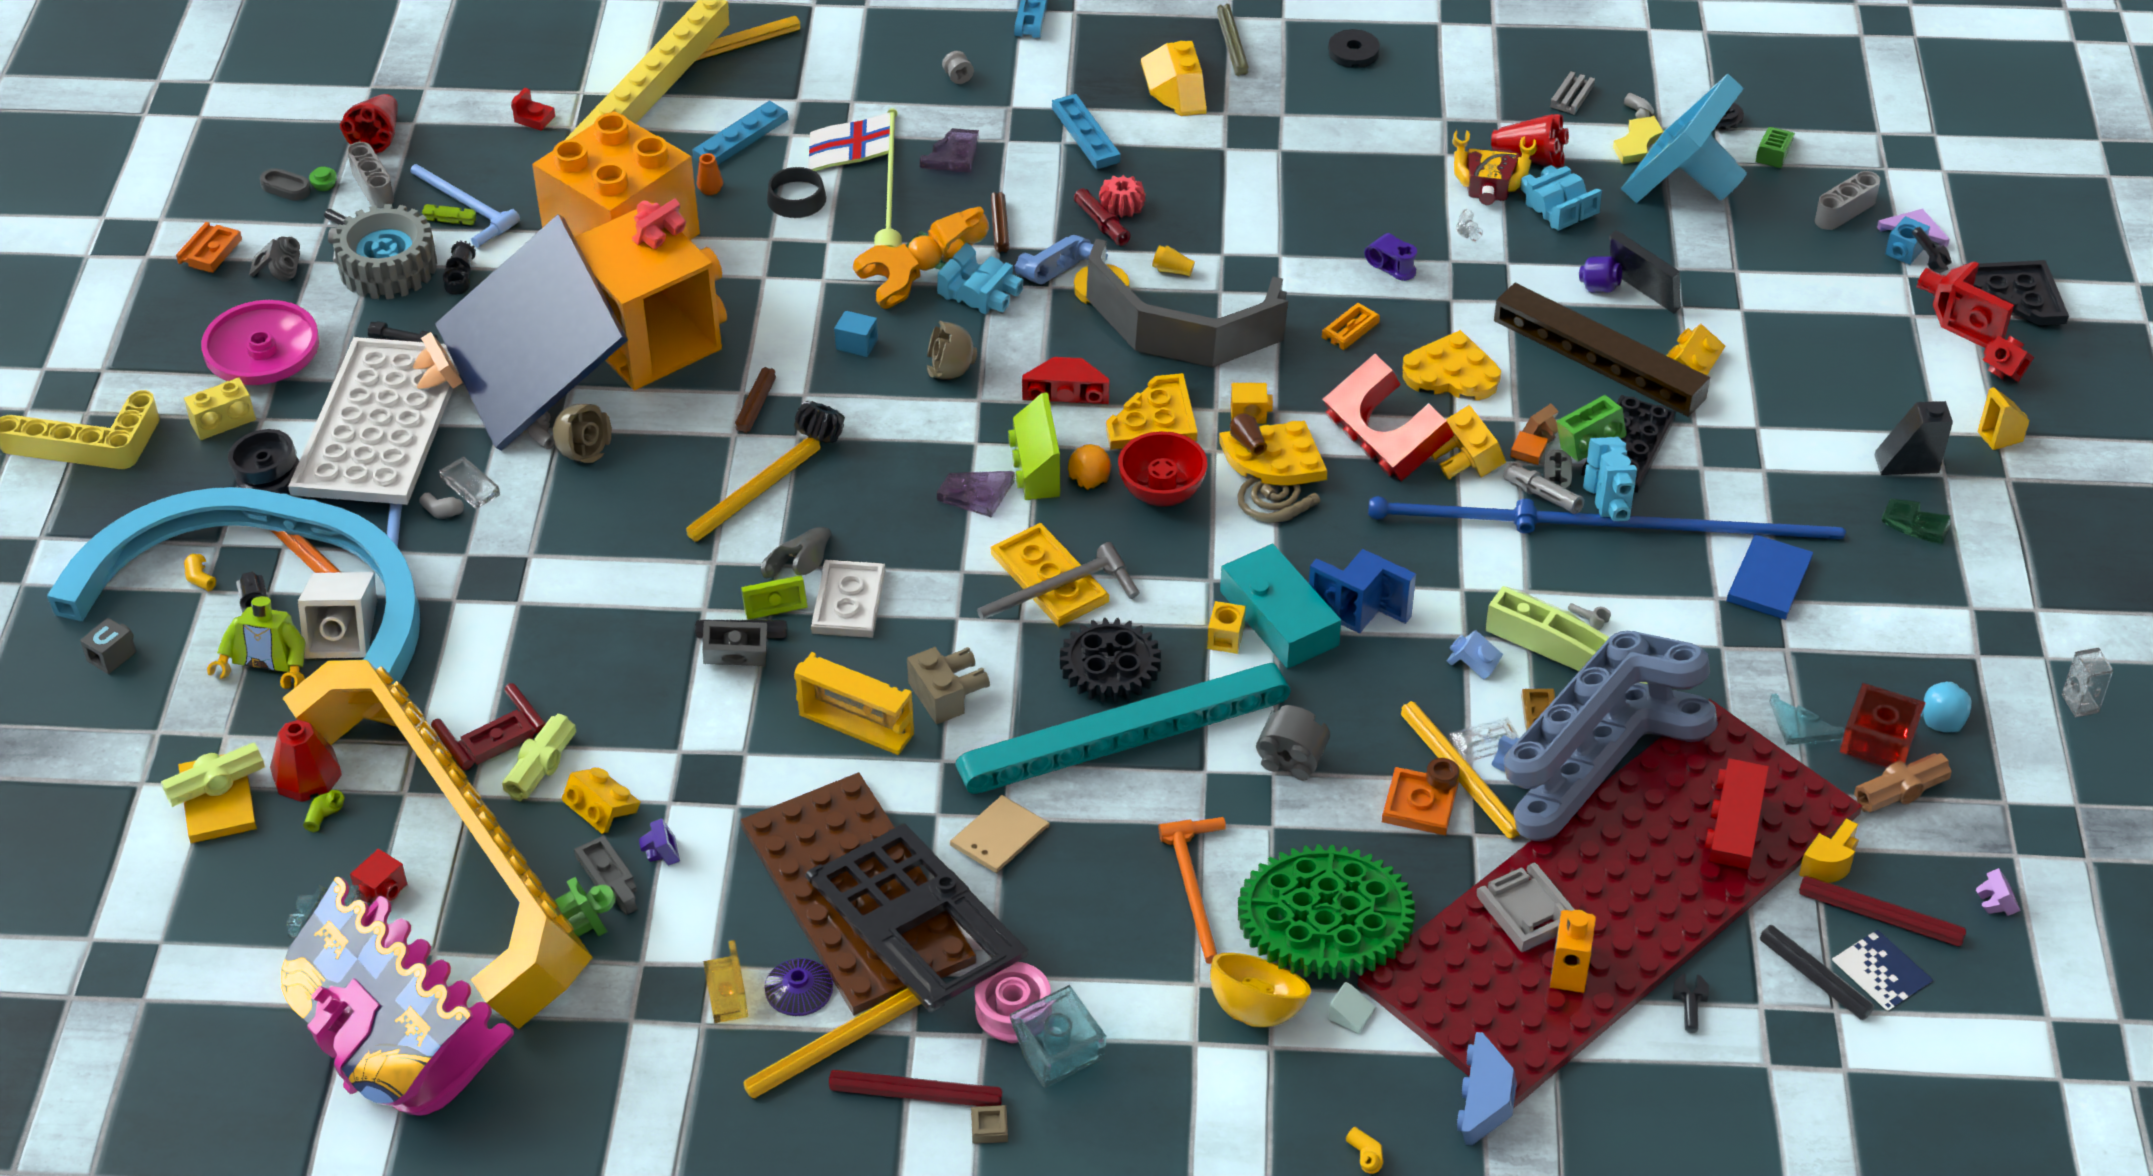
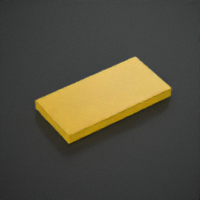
[990,523,1109,627]

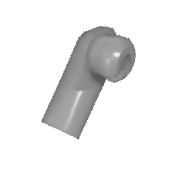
[1624,93,1654,119]

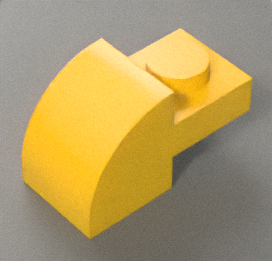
[1799,818,1859,883]

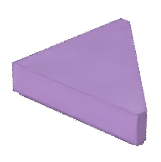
[1877,209,1950,247]

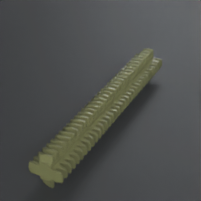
[1217,3,1249,77]

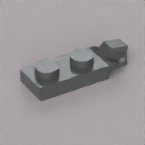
[574,835,638,915]

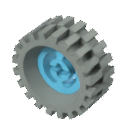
[333,204,437,299]

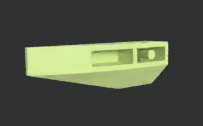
[1485,586,1648,684]

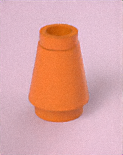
[696,153,723,195]

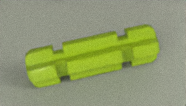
[422,204,477,226]

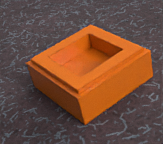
[1510,431,1548,465]

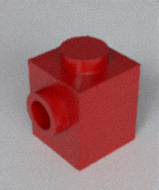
[350,848,408,905]

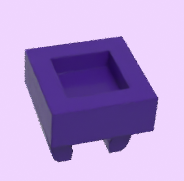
[639,818,680,866]

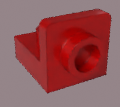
[511,88,556,131]

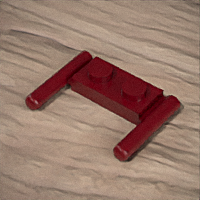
[431,683,546,770]

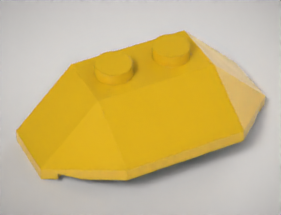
[1141,41,1207,116]

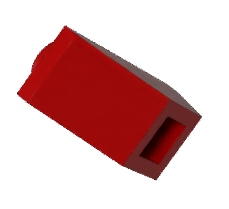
[1022,357,1109,404]

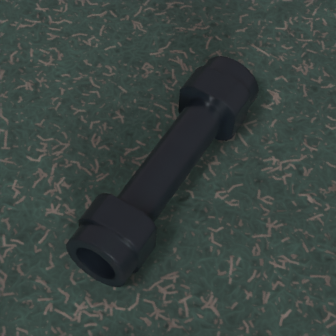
[368,321,438,342]

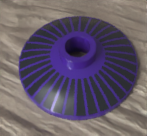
[764,958,833,1016]

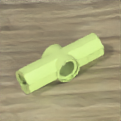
[502,714,576,801]
[161,742,265,807]

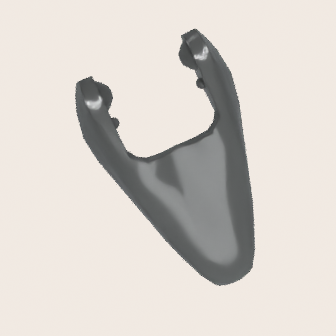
[761,527,831,578]

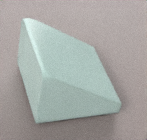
[1328,982,1375,1034]

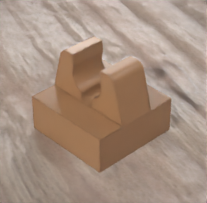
[1522,404,1559,444]

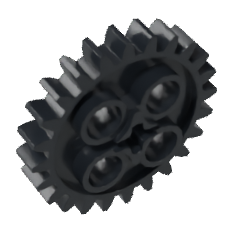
[1060,618,1161,703]

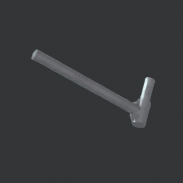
[977,542,1140,620]

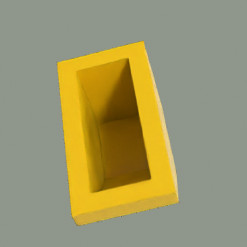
[1977,387,2030,450]

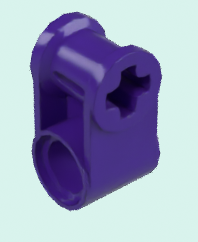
[1364,233,1417,281]

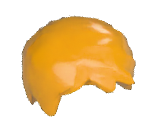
[1067,444,1112,490]

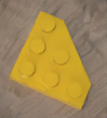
[1106,373,1198,450]

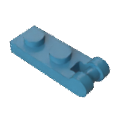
[1014,0,1048,38]

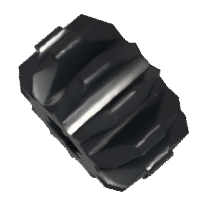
[794,401,845,443]

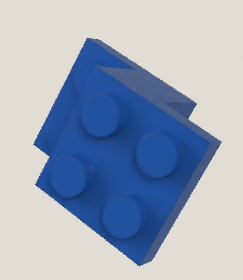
[1309,549,1416,634]

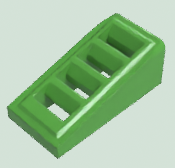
[1755,127,1795,168]

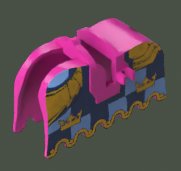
[281,877,514,1116]

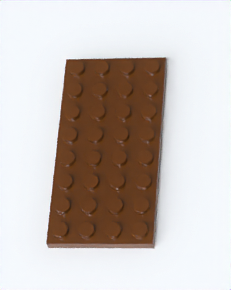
[740,772,976,1016]

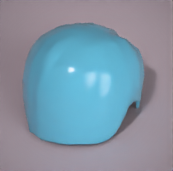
[1923,682,1972,732]

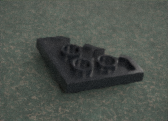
[1963,260,2069,326]

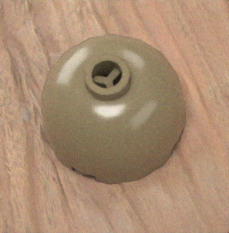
[927,321,977,380]
[553,404,612,463]

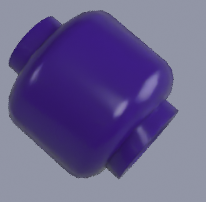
[1579,256,1622,293]

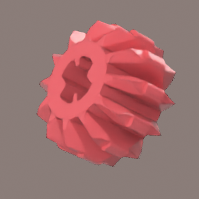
[1099,174,1146,218]

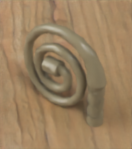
[1237,476,1320,523]

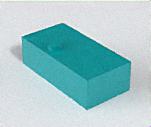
[1220,543,1341,669]

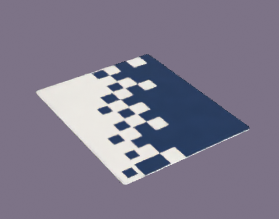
[1832,930,1933,1011]

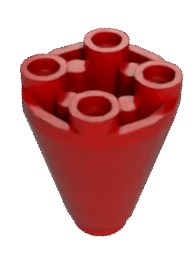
[339,94,398,154]
[1491,114,1569,168]

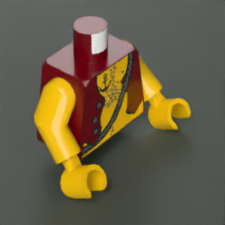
[1452,130,1537,205]

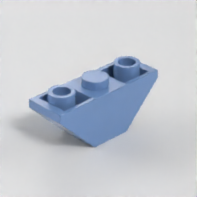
[1457,1032,1517,1145]

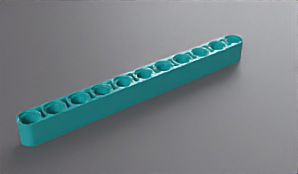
[955,663,1291,794]

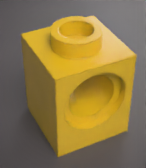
[1231,383,1273,424]
[1207,601,1246,654]

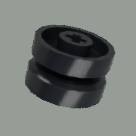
[228,429,299,495]

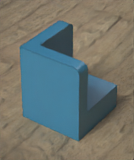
[834,311,878,357]

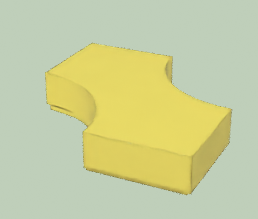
[1613,116,1664,164]

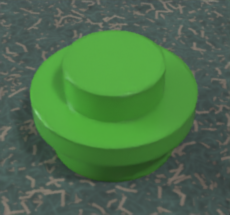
[309,167,337,191]

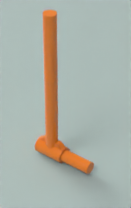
[1158,817,1226,964]

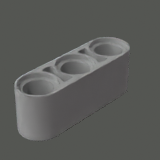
[347,142,394,209]
[1815,171,1881,230]

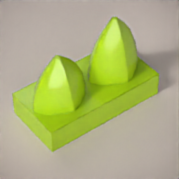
[741,575,808,620]

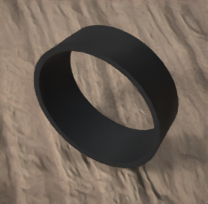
[767,167,826,218]

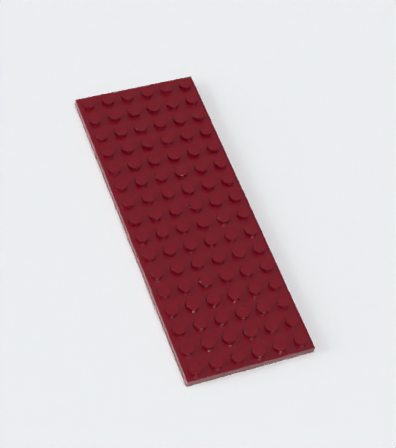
[1357,698,1863,1108]

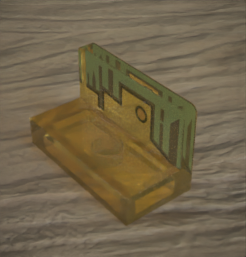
[703,940,748,1023]

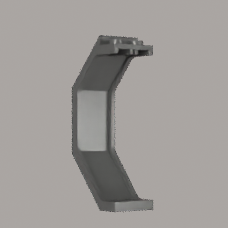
[1086,239,1288,368]

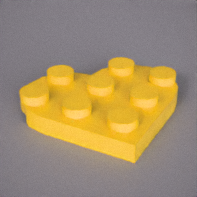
[1402,330,1501,400]

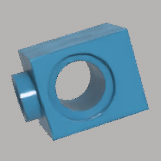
[1885,216,1930,265]

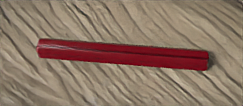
[1799,876,1966,946]
[829,1070,1003,1106]

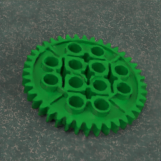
[1238,844,1415,979]

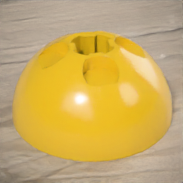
[1210,953,1311,1027]

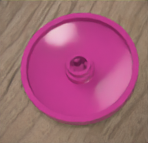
[201,300,319,385]

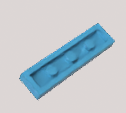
[1052,94,1121,169]
[692,100,789,165]

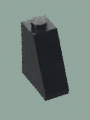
[1874,401,1953,475]

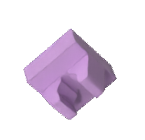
[1976,868,2021,916]

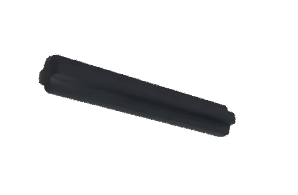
[1760,925,1874,1020]

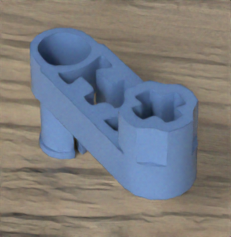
[1015,235,1108,284]

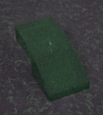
[1882,498,1951,544]

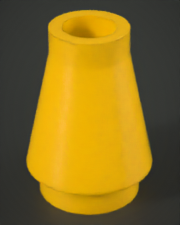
[1152,245,1195,277]

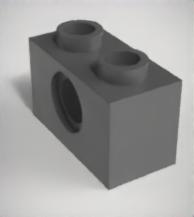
[702,621,767,666]

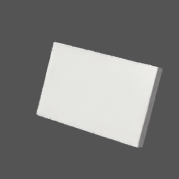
[811,560,886,638]

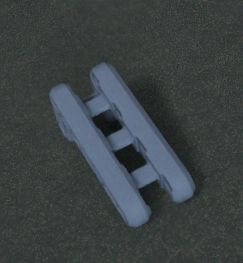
[1504,630,1718,842]

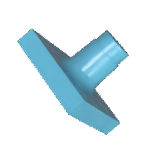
[1621,74,1747,203]

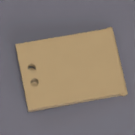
[950,795,1050,874]

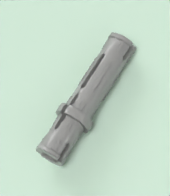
[1503,462,1585,514]

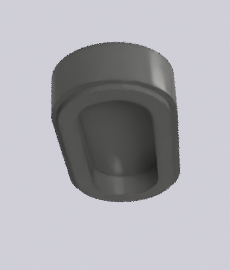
[260,168,311,200]

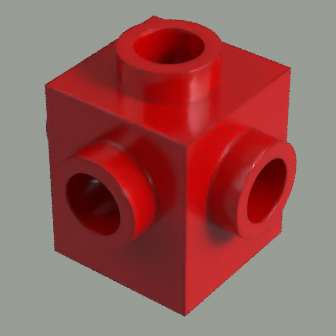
[1982,336,2035,382]

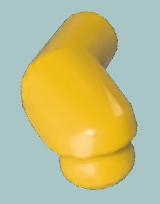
[1346,1127,1384,1174]

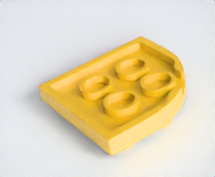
[1219,421,1327,485]

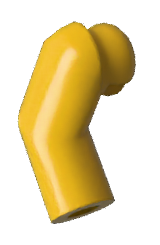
[184,553,216,591]

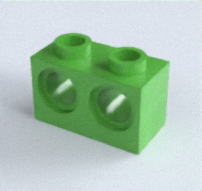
[1556,395,1626,462]

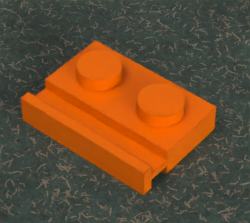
[176,222,242,273]

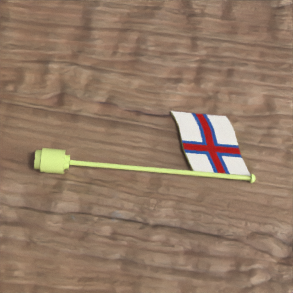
[808,108,902,247]

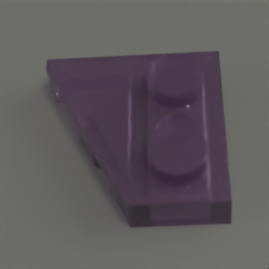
[920,128,979,172]
[937,471,1015,517]

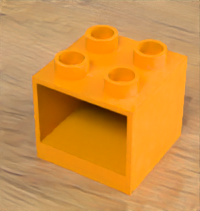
[532,111,700,240]
[575,202,727,391]

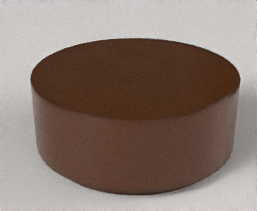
[1426,758,1460,790]

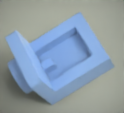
[1447,630,1503,679]

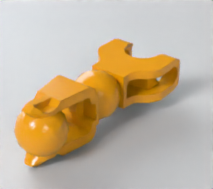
[853,207,989,309]

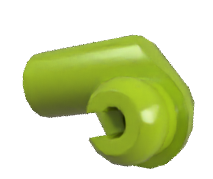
[303,790,345,832]

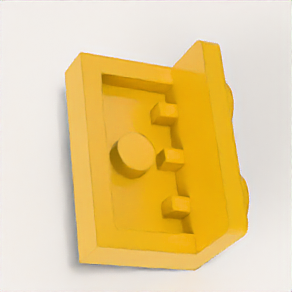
[1666,323,1726,375]
[562,767,641,834]

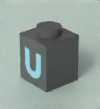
[80,618,136,675]

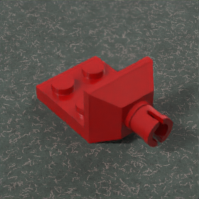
[1916,261,2014,348]

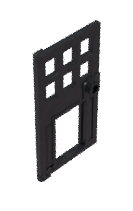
[805,823,1028,1012]

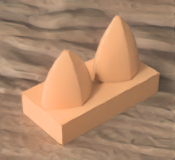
[413,332,463,389]

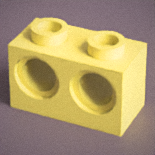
[184,378,256,440]

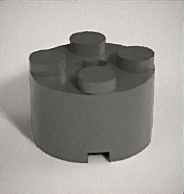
[1256,705,1330,780]

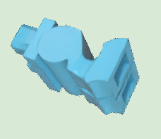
[1521,165,1602,231]
[937,242,1023,315]
[1583,437,1637,521]

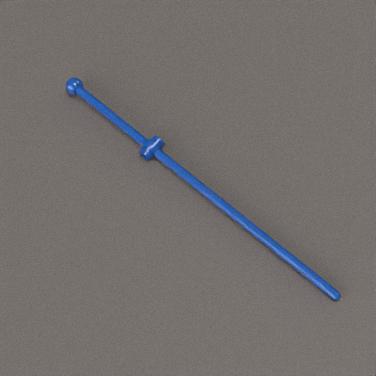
[1368,496,1846,539]

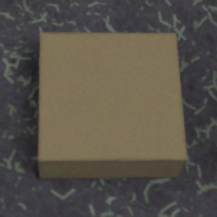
[971,1105,1008,1144]

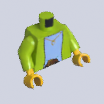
[207,596,306,689]

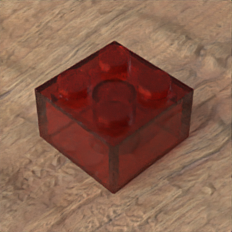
[1840,683,1926,767]

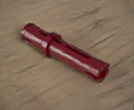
[1074,188,1131,246]

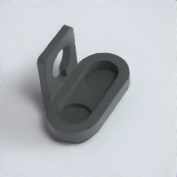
[249,236,300,282]

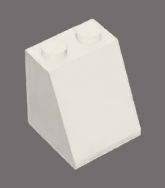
[298,572,377,659]

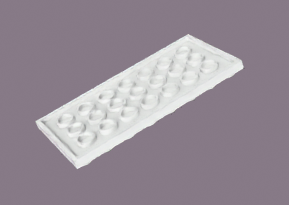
[288,337,459,505]

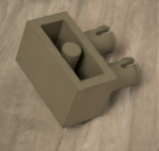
[907,647,990,725]

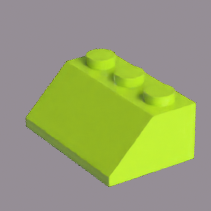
[1008,393,1060,500]

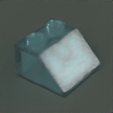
[1010,985,1107,1089]

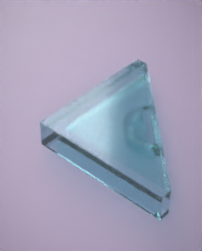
[1769,693,1845,745]

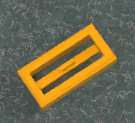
[1322,303,1380,350]

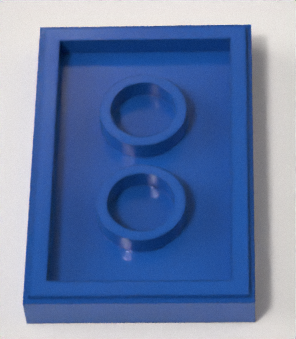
[1726,534,1813,620]

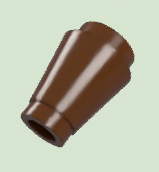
[1229,413,1267,456]

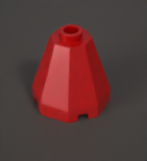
[270,720,342,802]

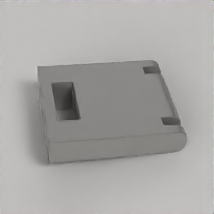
[1477,863,1575,952]

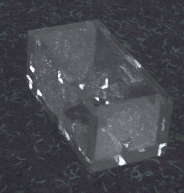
[2061,647,2113,718]

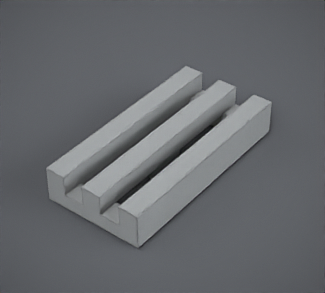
[1550,71,1595,115]

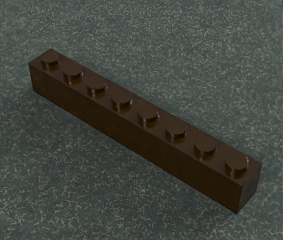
[1494,282,1711,417]

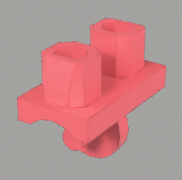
[632,198,686,250]

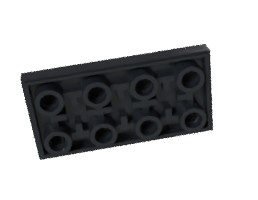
[1581,395,1676,493]

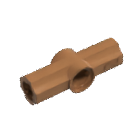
[1854,753,1952,813]

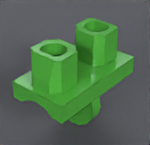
[555,877,616,937]

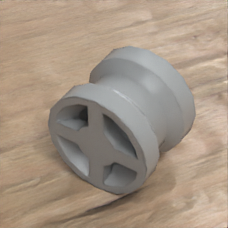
[942,51,974,84]

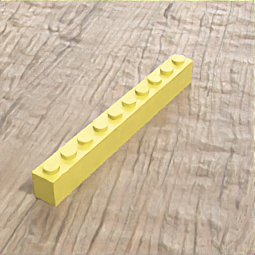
[565,0,730,140]

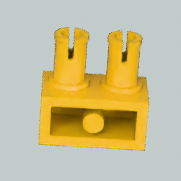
[1431,405,1506,480]

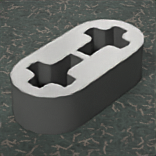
[1543,450,1572,491]

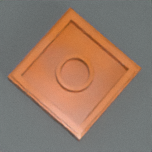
[1382,767,1459,836]

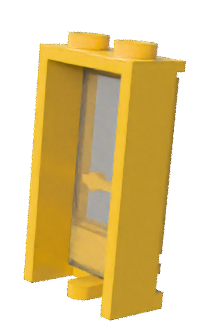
[794,652,914,755]

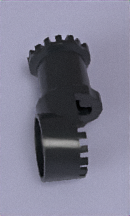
[443,240,476,295]

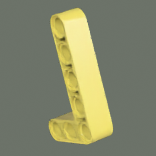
[0,390,160,469]

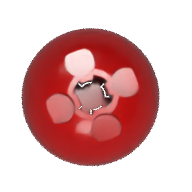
[1118,431,1207,507]

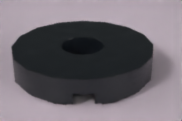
[1328,29,1380,67]

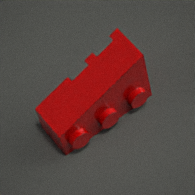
[1704,758,1769,869]

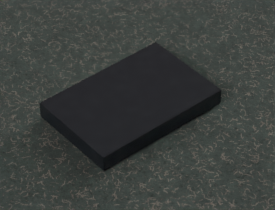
[1609,230,1681,314]

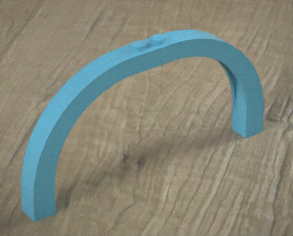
[47,487,420,684]

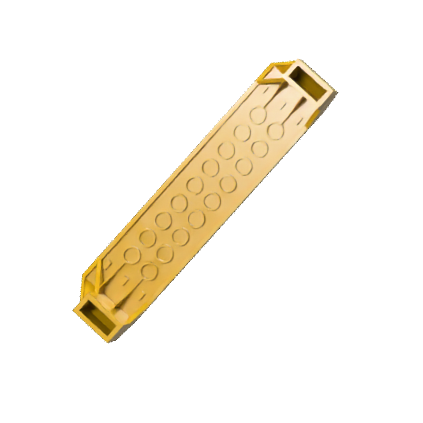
[283,660,593,1029]

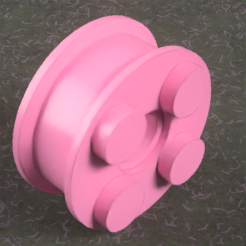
[975,962,1051,1043]

